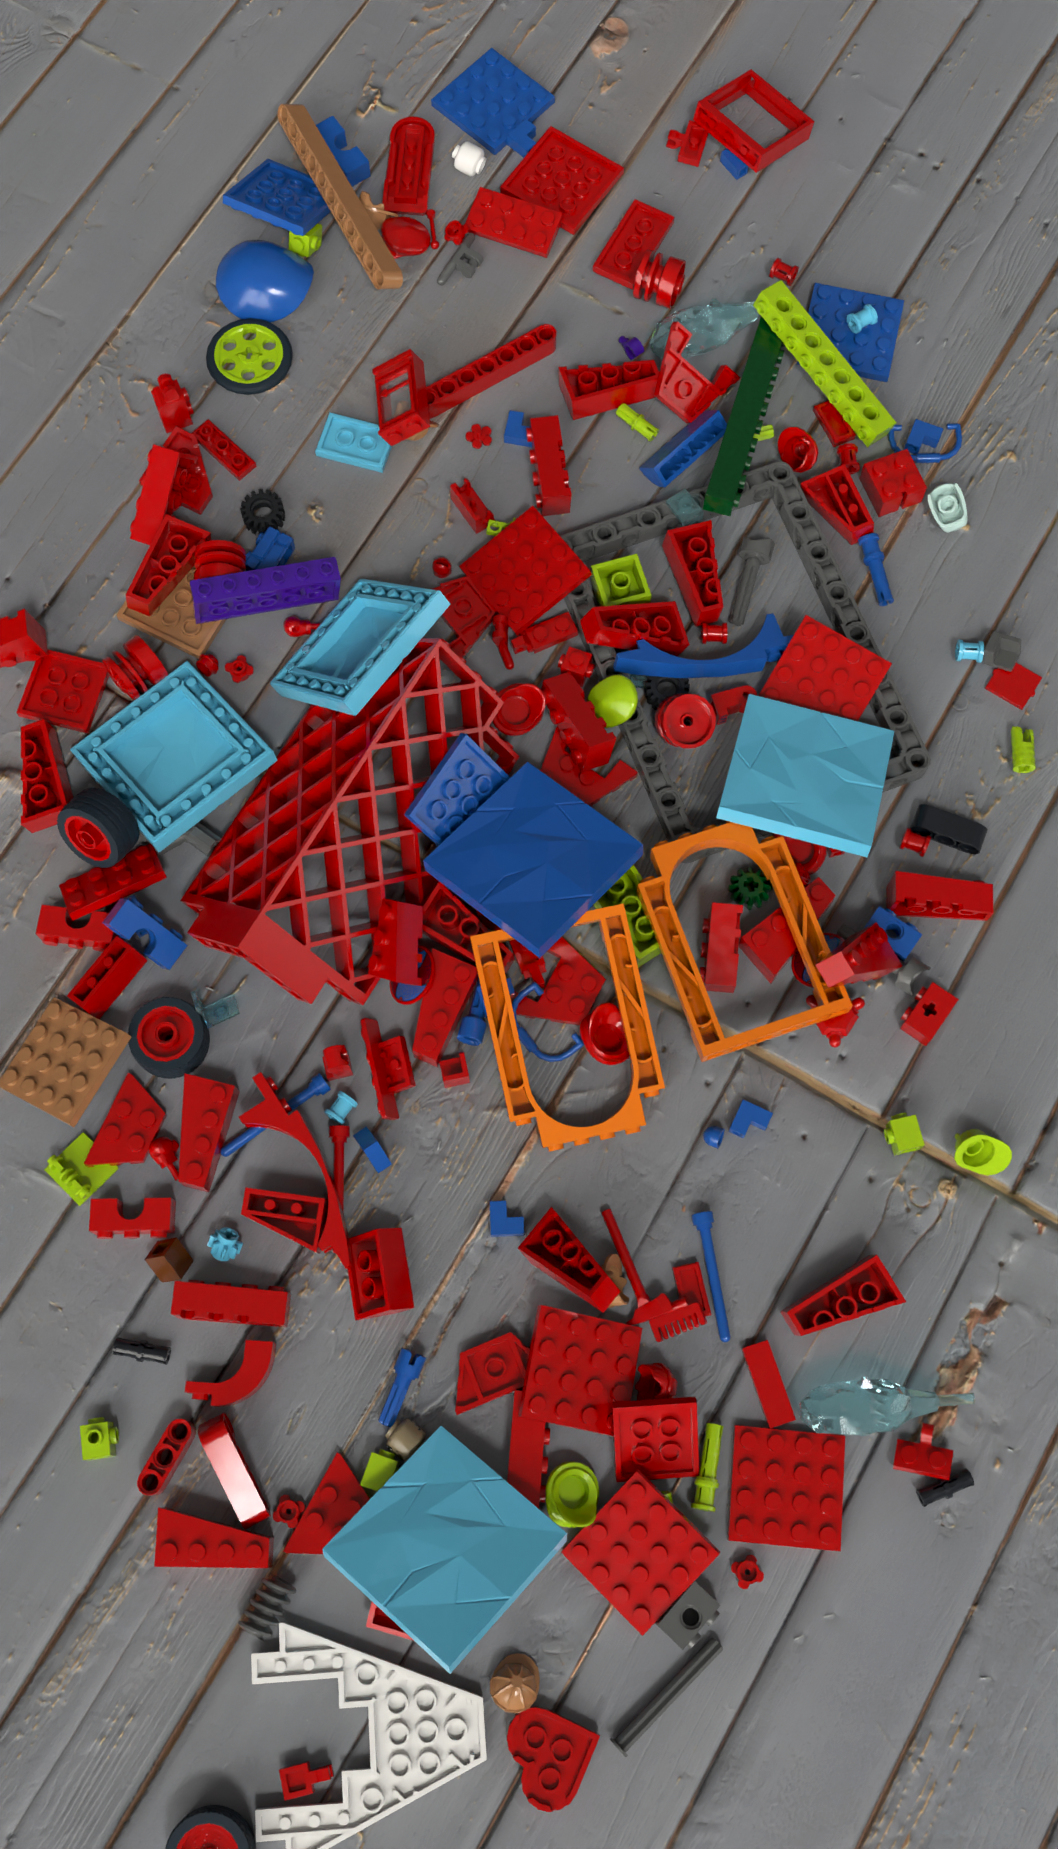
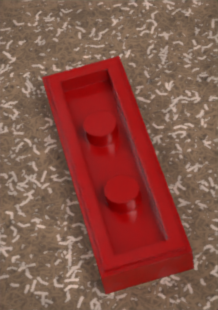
[741,1340,796,1429]

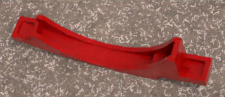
[239,1072,353,1270]

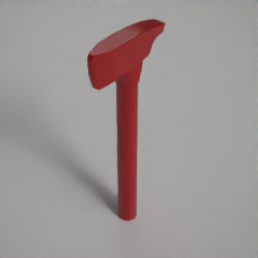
[601,1209,674,1325]

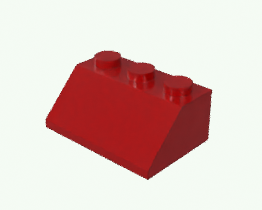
[348,1228,414,1321]

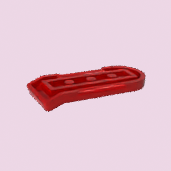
[383,117,435,216]

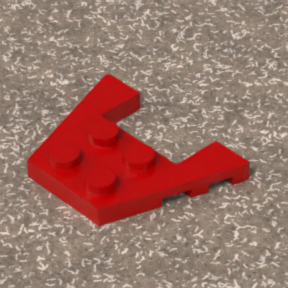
[654,321,740,423]
[432,576,497,658]
[540,726,638,807]
[510,937,606,1025]

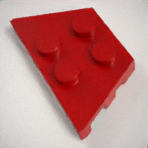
[84,1073,166,1167]
[455,1332,530,1415]
[283,1452,370,1554]

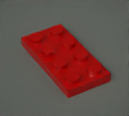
[465,187,564,258]
[593,199,675,290]
[59,843,167,921]

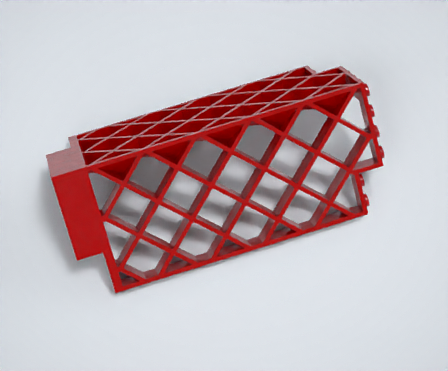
[180,637,520,1005]

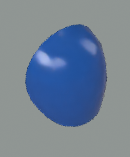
[216,240,314,322]

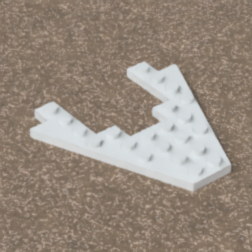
[251,1622,487,1849]

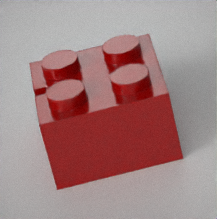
[859,449,927,517]

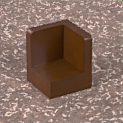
[144,1237,193,1283]

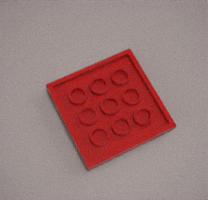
[500,126,624,235]
[459,506,592,636]
[758,615,892,721]
[518,1305,642,1437]
[728,1425,845,1552]
[561,1469,720,1636]

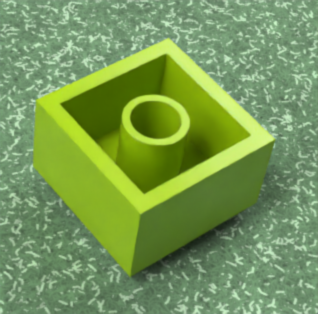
[590,554,652,606]

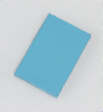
[315,413,392,473]

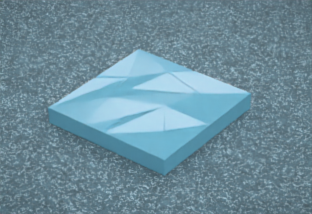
[270,578,451,716]
[70,661,278,852]
[716,694,895,857]
[322,1426,567,1674]

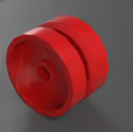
[655,694,716,748]

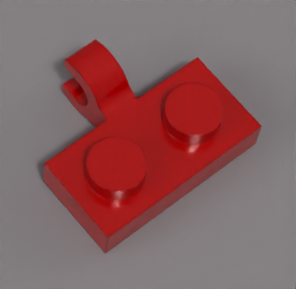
[666,120,709,167]
[893,1423,954,1480]

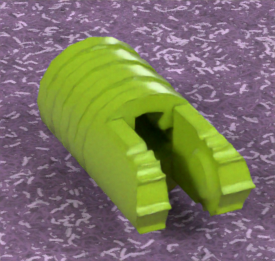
[1011,726,1036,773]

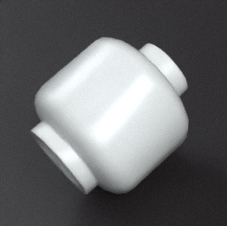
[452,141,487,177]

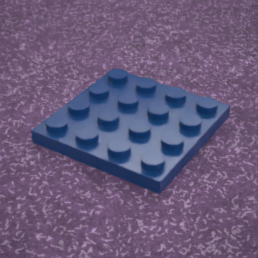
[431,48,555,155]
[223,159,331,236]
[797,283,904,382]
[404,733,511,846]

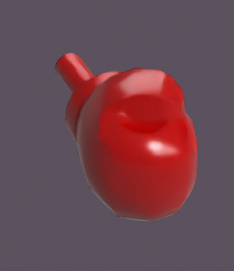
[283,615,321,637]
[149,1136,179,1181]

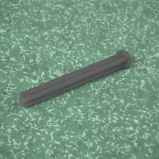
[610,1638,723,1757]

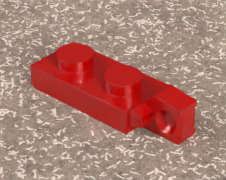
[511,612,578,654]
[509,940,546,988]

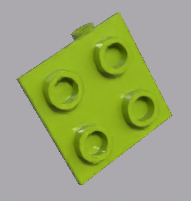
[44,1132,119,1206]

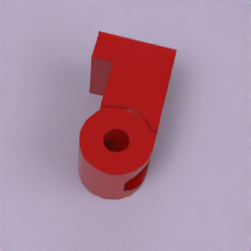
[709,685,757,725]
[322,1045,353,1081]

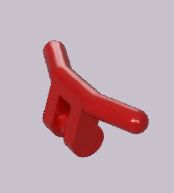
[492,615,514,670]

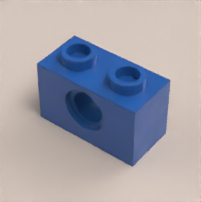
[863,906,922,962]

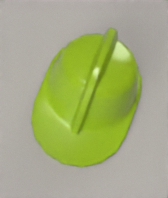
[954,1129,1012,1176]

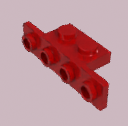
[360,1018,416,1120]

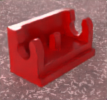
[450,478,496,534]

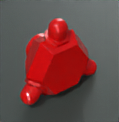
[806,995,865,1048]

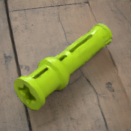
[691,1423,724,1512]

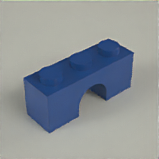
[316,116,371,187]
[102,898,188,970]

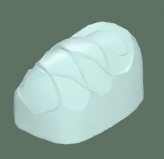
[928,483,968,533]

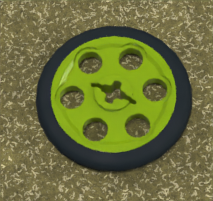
[206,318,293,395]

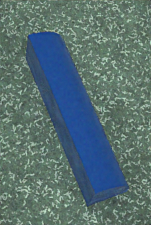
[639,410,727,487]

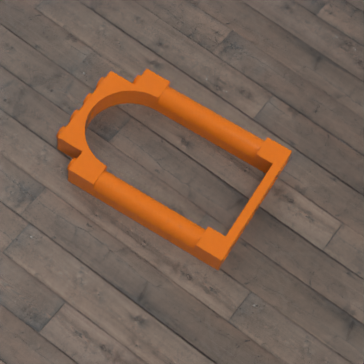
[636,821,853,1063]
[470,903,665,1152]

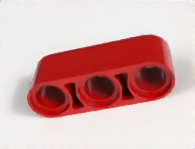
[137,1419,196,1495]

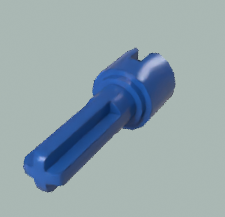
[457,977,487,1046]
[378,1348,426,1427]

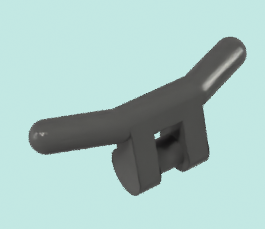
[437,233,483,286]

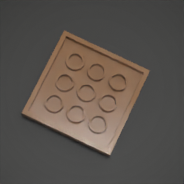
[116,565,226,659]
[0,997,131,1127]

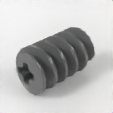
[238,1573,296,1641]

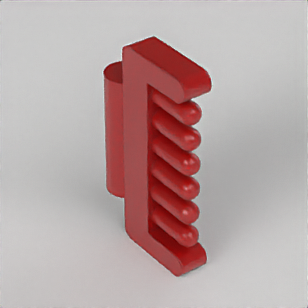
[649,1296,707,1342]

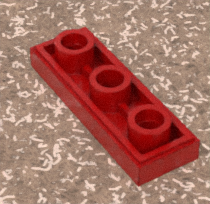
[191,419,257,481]

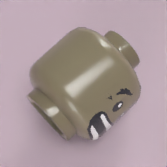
[385,1418,426,1461]

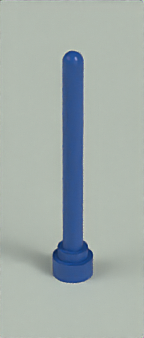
[220,1073,331,1157]
[691,1211,731,1342]

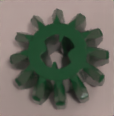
[728,866,772,910]

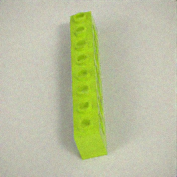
[753,280,897,448]

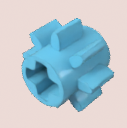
[207,1227,243,1261]

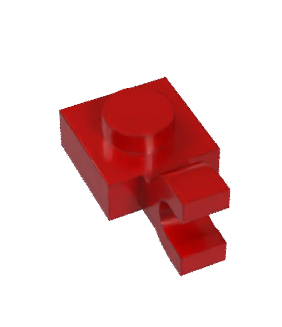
[279,1761,334,1801]

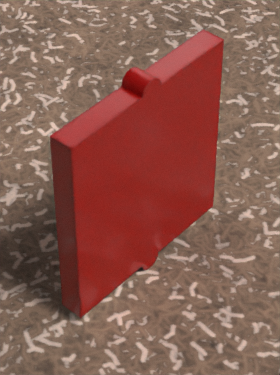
[985,662,1043,710]

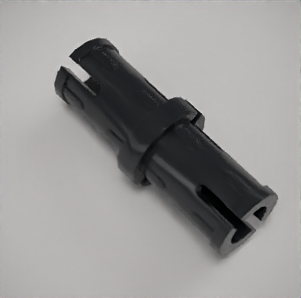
[113,1337,171,1365]
[916,1468,974,1507]

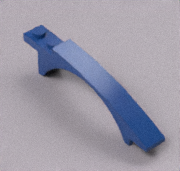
[613,613,794,678]

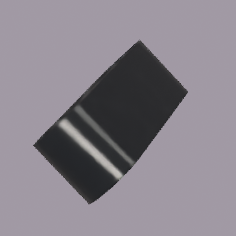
[910,804,988,855]

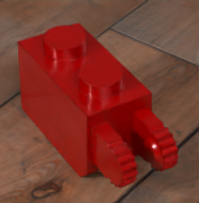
[151,373,194,434]

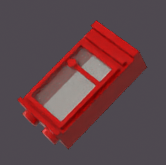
[372,349,430,446]

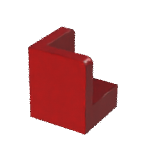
[439,1052,470,1088]

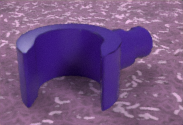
[619,336,645,360]

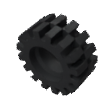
[240,489,286,535]
[645,676,690,710]

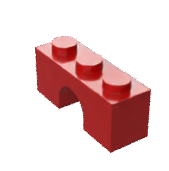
[35,905,119,952]
[89,1198,176,1239]

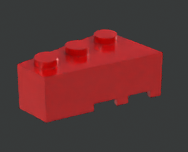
[801,464,874,545]
[699,902,743,993]

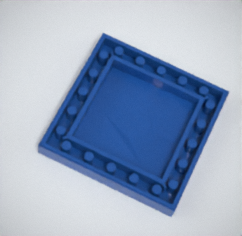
[423,762,643,958]

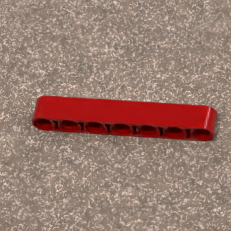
[426,324,557,419]

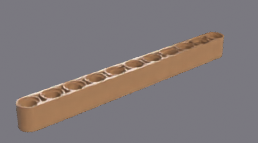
[278,104,403,290]

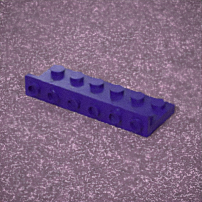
[190,557,341,624]

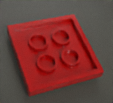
[16,650,109,734]
[612,1397,699,1482]

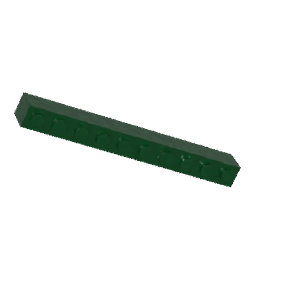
[703,316,786,516]

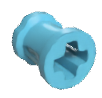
[847,304,878,334]
[955,639,984,663]
[324,1091,358,1125]

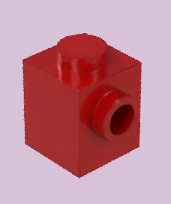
[558,646,595,687]

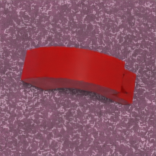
[185,1340,276,1407]

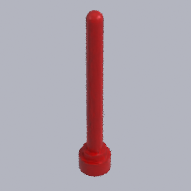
[329,1125,350,1254]

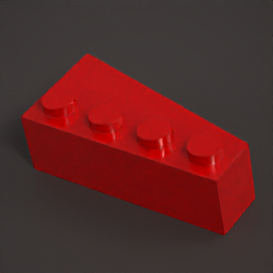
[815,922,903,988]
[154,1507,274,1568]

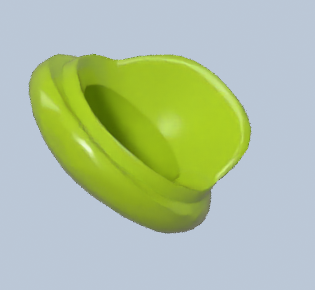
[587,675,638,728]
[546,1461,599,1528]

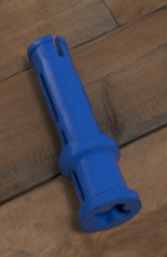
[858,533,894,606]

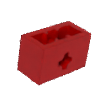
[900,982,959,1046]

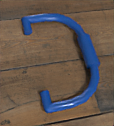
[888,423,962,463]
[512,982,584,1062]

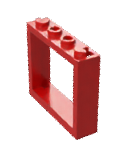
[693,69,815,173]

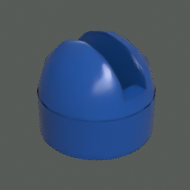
[703,1126,725,1149]

